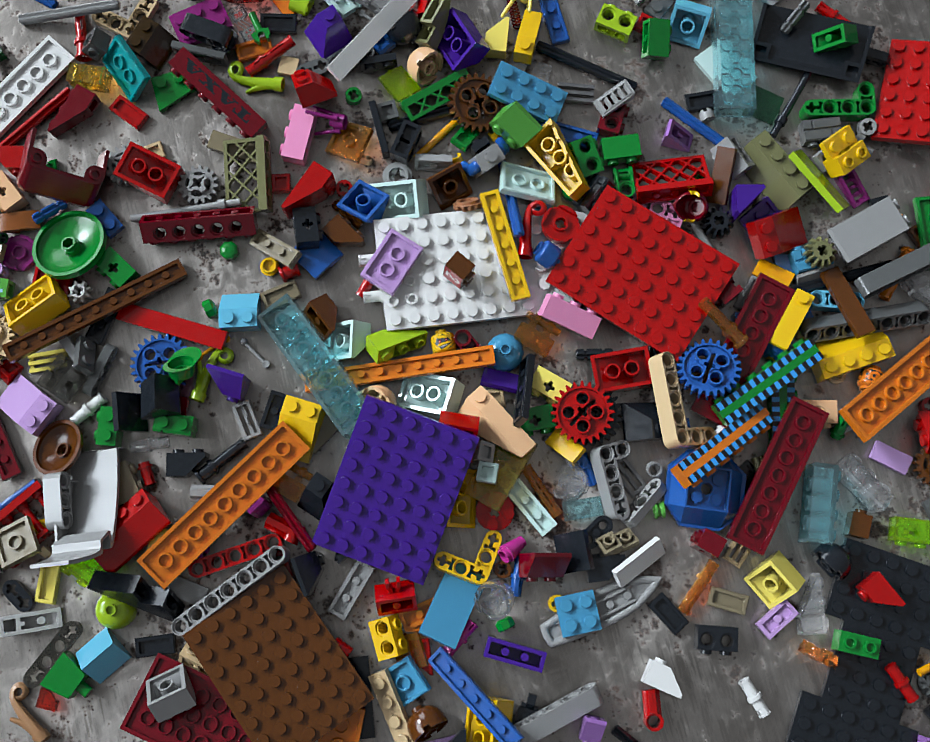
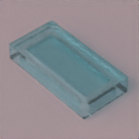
[561,496,603,521]

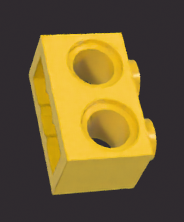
[368,613,408,661]

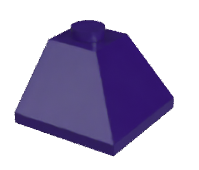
[304,4,353,59]
[206,363,251,404]

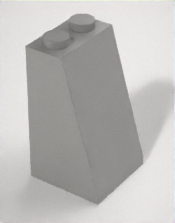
[827,196,910,267]

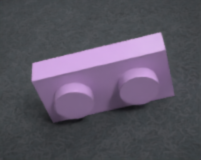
[755,599,799,640]

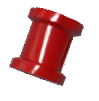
[277,263,301,283]

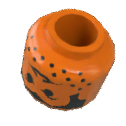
[856,365,883,392]

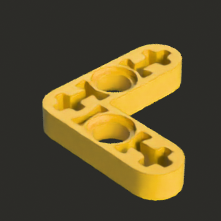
[433,530,502,586]

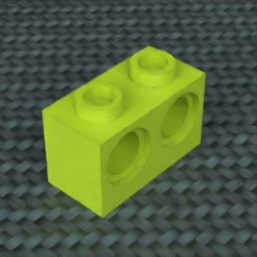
[594,3,638,43]

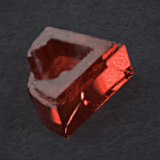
[35,687,58,712]

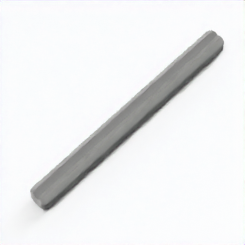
[18,0,121,25]

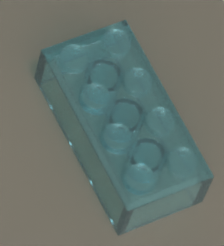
[798,462,841,546]

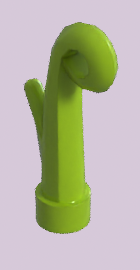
[228,61,285,94]
[189,347,234,403]

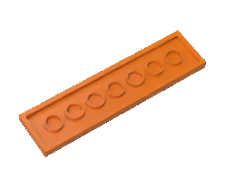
[838,335,930,443]

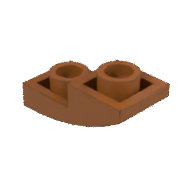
[0,210,40,233]

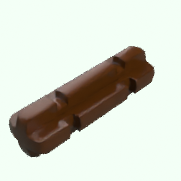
[332,199,364,229]

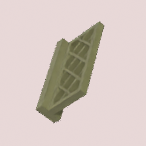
[223,135,273,213]

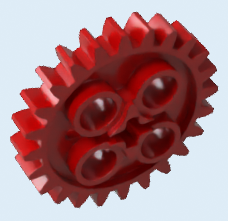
[551,381,615,445]

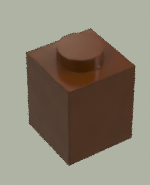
[843,509,873,540]

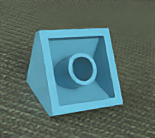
[75,627,132,684]

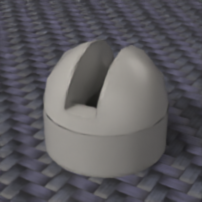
[699,107,715,123]
[646,461,663,477]

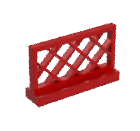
[630,155,714,204]

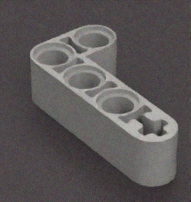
[590,440,631,520]

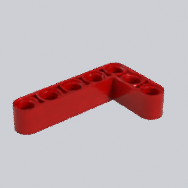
[188,534,296,581]

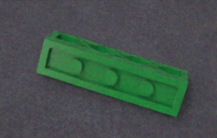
[399,68,473,122]

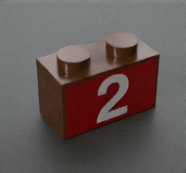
[443,251,476,289]

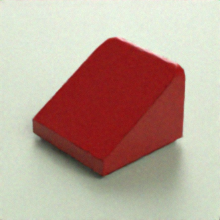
[0,359,24,385]

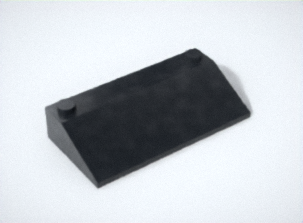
[749,3,876,83]

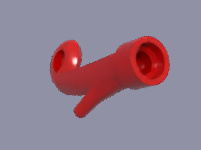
[518,200,547,260]

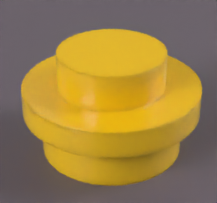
[260,257,279,276]

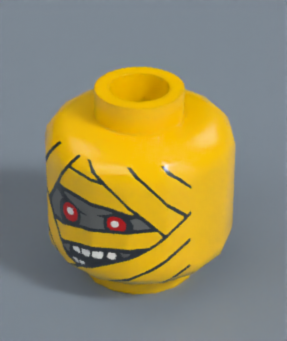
[430,329,457,354]

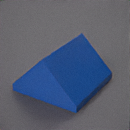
[336,179,390,223]

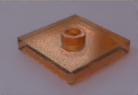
[325,121,374,164]

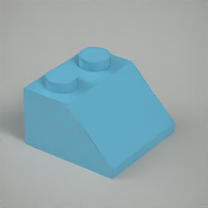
[670,0,712,49]
[218,293,261,332]

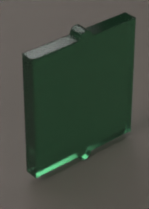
[742,85,785,126]

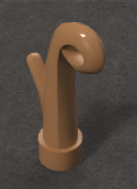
[9,682,52,742]

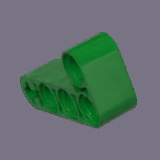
[798,81,876,122]

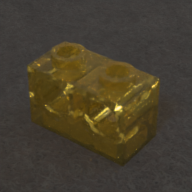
[66,62,112,93]

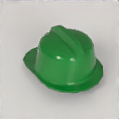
[163,347,202,385]

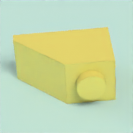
[484,17,510,59]

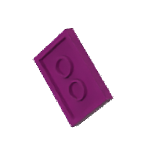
[168,0,234,45]

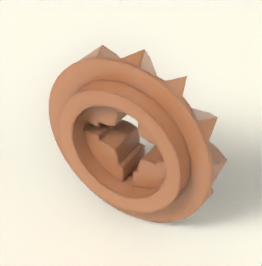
[453,197,482,212]

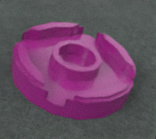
[3,234,35,272]

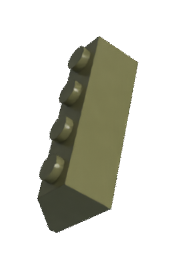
[744,130,814,211]

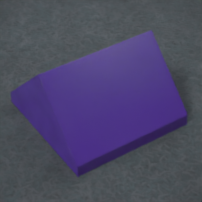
[728,184,766,223]

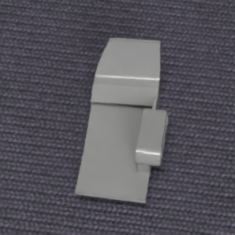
[30,448,120,569]

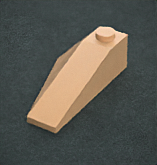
[458,386,536,458]

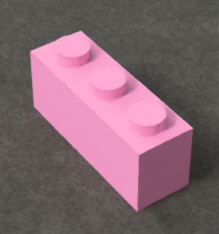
[279,103,318,166]
[537,292,602,339]

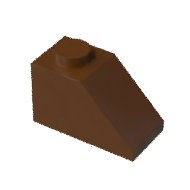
[303,293,337,341]

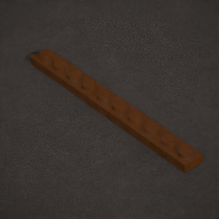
[2,258,188,364]

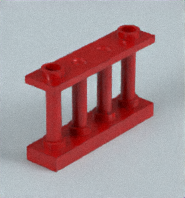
[0,480,54,569]

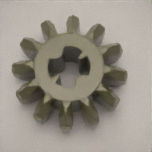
[802,236,837,270]

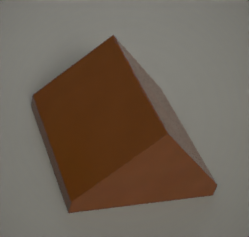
[426,161,473,211]

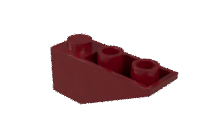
[47,84,101,138]

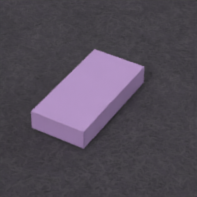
[868,440,913,475]

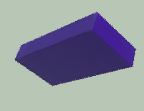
[480,367,519,394]

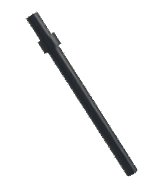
[770,71,812,138]

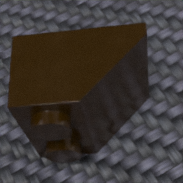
[126,15,179,71]

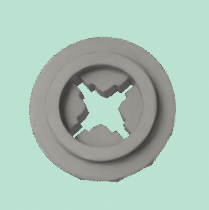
[383,162,412,182]

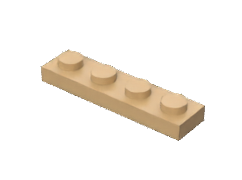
[368,668,413,742]

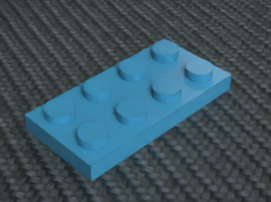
[487,60,568,123]

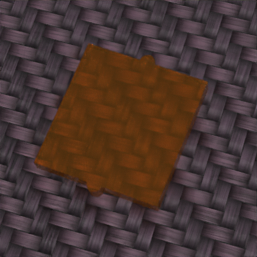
[391,631,429,668]

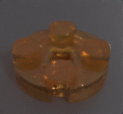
[797,639,839,669]

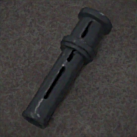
[193,437,249,485]

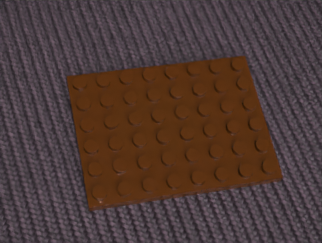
[182,564,375,742]

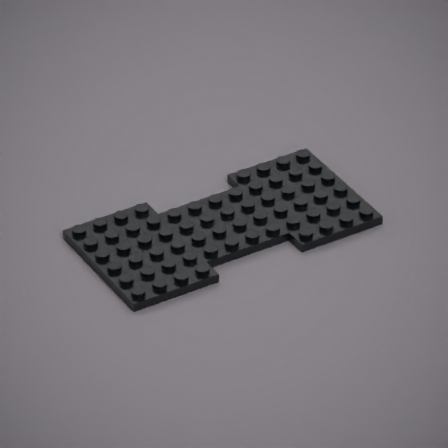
[785,538,930,742]

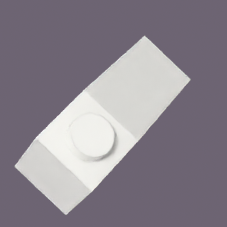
[0,607,63,638]

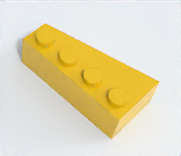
[524,118,590,202]

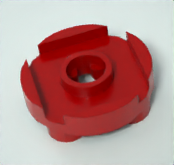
[541,205,580,244]
[476,492,514,531]

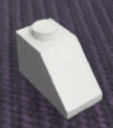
[641,657,682,699]

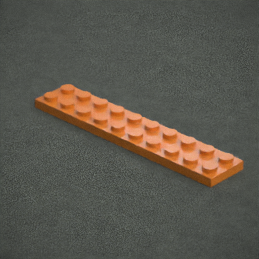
[136,421,310,589]

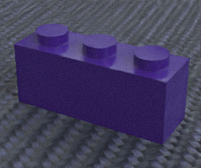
[483,635,547,673]

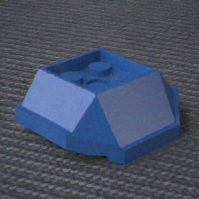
[663,449,746,532]

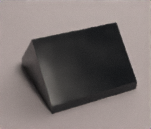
[141,372,181,420]

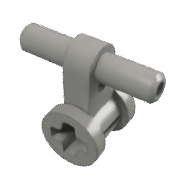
[856,118,877,155]

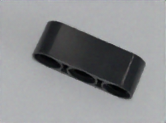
[179,13,234,50]

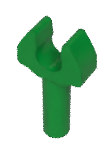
[249,11,271,45]

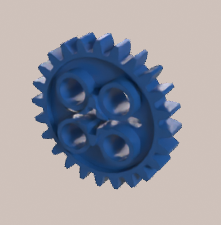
[130,333,187,388]
[676,338,742,400]

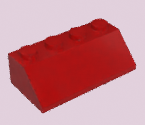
[94,488,171,573]

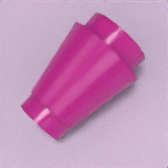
[498,536,527,563]

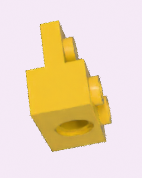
[819,125,871,178]

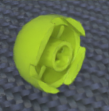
[95,595,137,630]

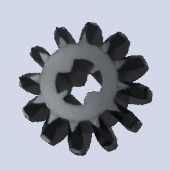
[701,207,734,239]

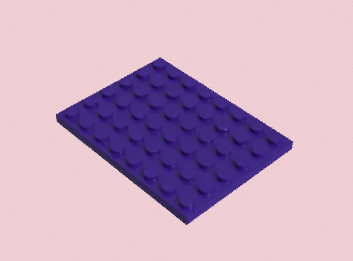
[312,394,480,585]

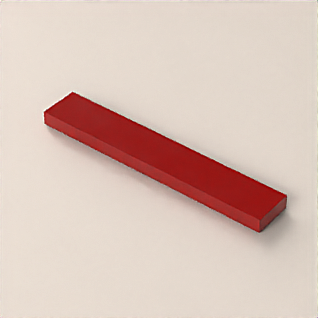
[116,304,229,351]

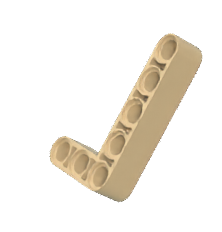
[648,351,716,450]

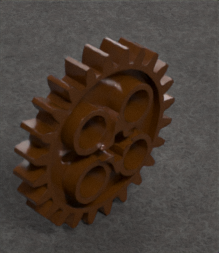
[447,72,505,134]

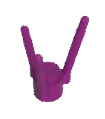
[305,106,348,136]

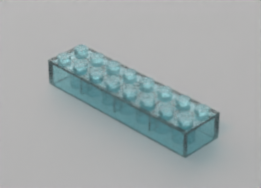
[710,0,757,118]
[257,293,366,440]

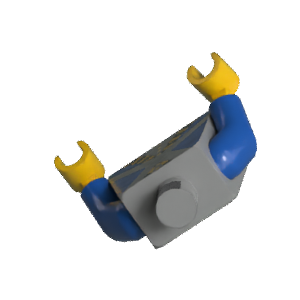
[453,132,510,178]

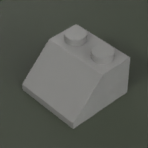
[146,663,196,723]

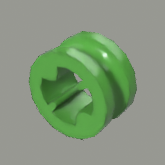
[653,501,666,519]

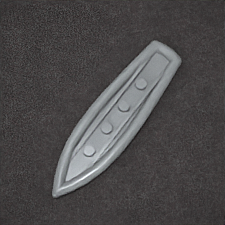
[540,575,662,648]

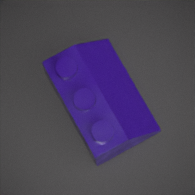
[438,7,490,72]

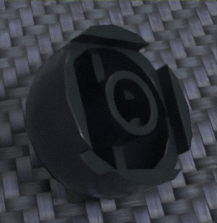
[386,8,422,45]
[811,542,852,582]

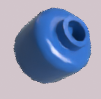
[533,241,562,269]

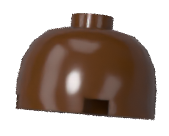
[407,705,448,742]

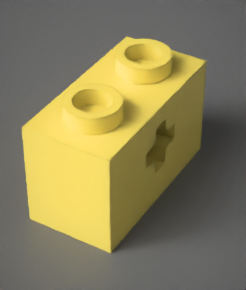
[531,366,572,404]

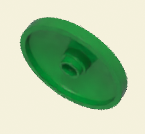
[32,211,107,280]

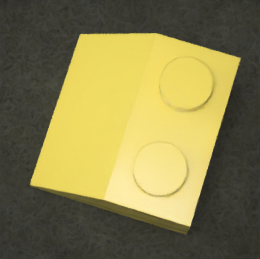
[744,550,806,609]

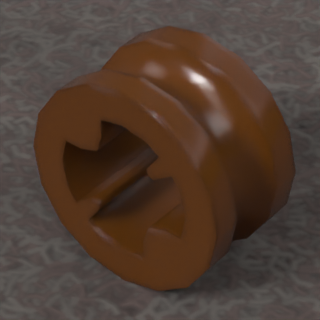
[494,561,512,578]

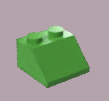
[489,101,543,149]

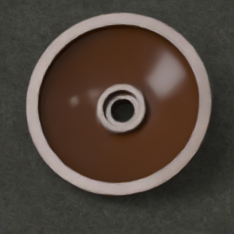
[33,420,83,474]

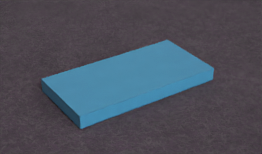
[418,561,484,650]

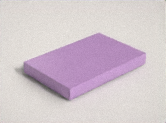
[360,228,424,297]

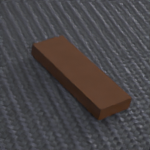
[707,146,737,205]

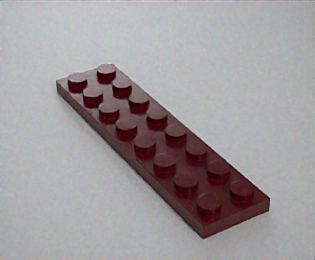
[689,273,795,428]
[726,396,830,556]

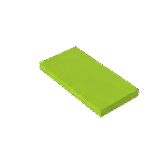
[788,149,850,213]

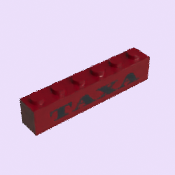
[168,46,268,138]

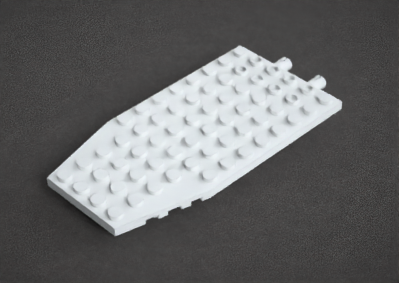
[358,204,587,331]

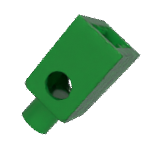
[40,651,94,699]

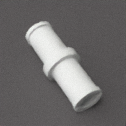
[69,392,108,426]
[738,676,771,718]

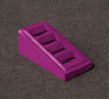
[833,169,870,209]
[247,495,273,518]

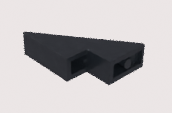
[87,570,185,622]

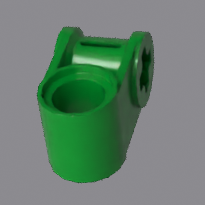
[612,166,635,199]

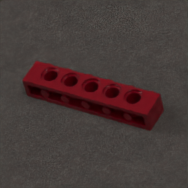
[139,206,258,245]

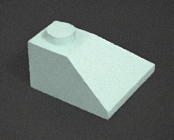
[327,320,371,362]

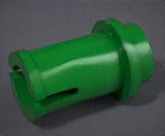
[830,415,849,440]

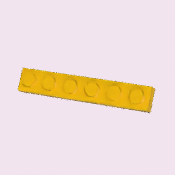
[479,189,531,302]

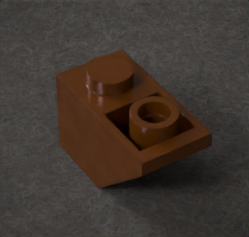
[322,214,365,247]

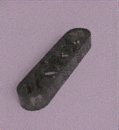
[23,621,83,688]

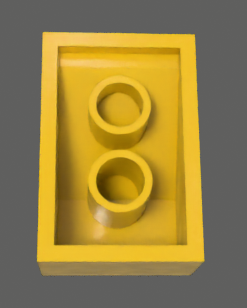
[278,395,328,464]

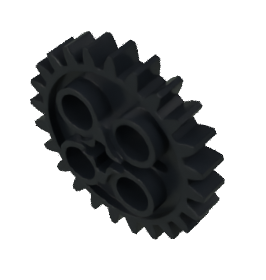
[563,392,622,446]

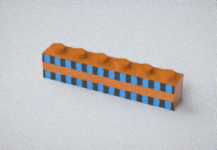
[670,402,775,489]

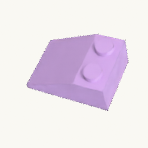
[0,373,64,437]

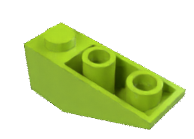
[365,329,428,364]

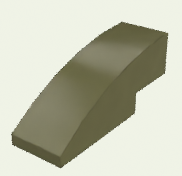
[415,0,451,50]

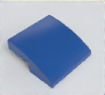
[294,234,344,280]

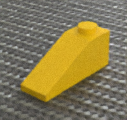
[513,10,543,65]
[769,288,815,350]

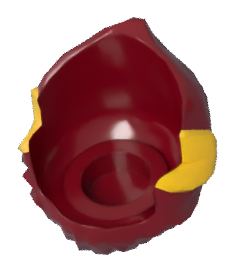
[672,191,709,223]

